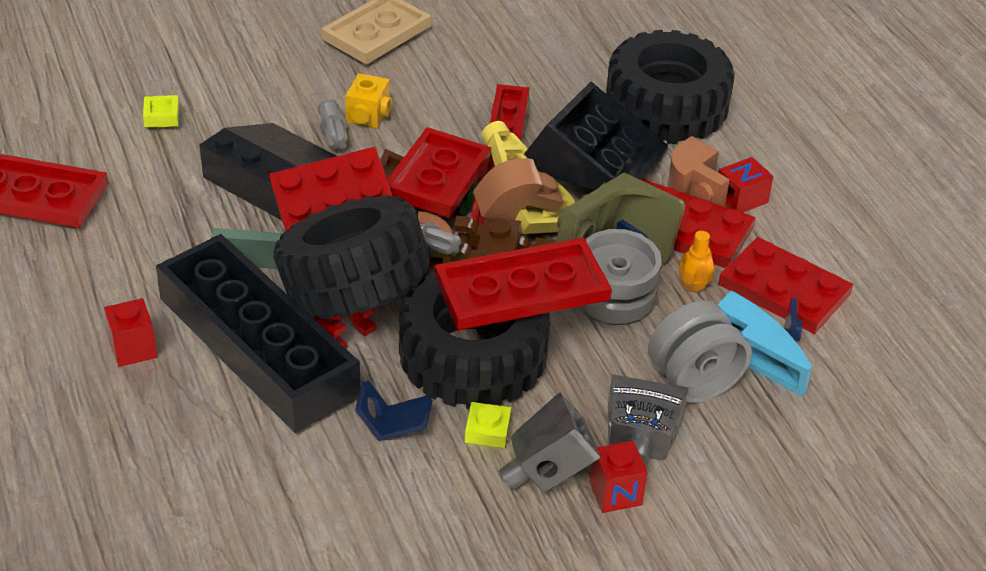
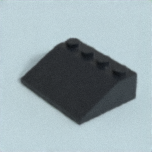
[523,81,668,190]
[199,123,337,221]

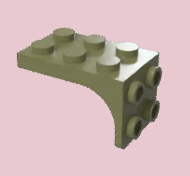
[554,172,685,265]

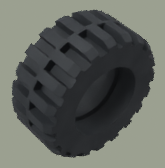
[606,30,735,144]
[273,195,431,319]
[399,272,550,409]

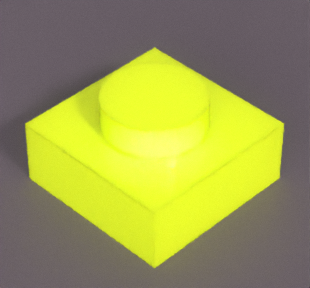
[143,95,179,128]
[465,402,511,448]

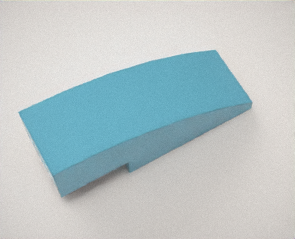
[718,290,812,397]

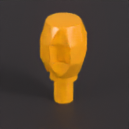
[679,231,715,292]

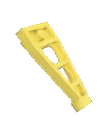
[481,121,575,234]

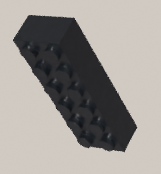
[156,234,361,433]

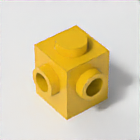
[345,73,392,129]

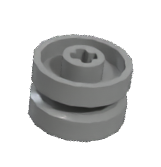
[580,229,662,324]
[648,301,752,403]

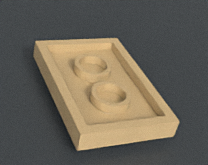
[321,0,432,65]

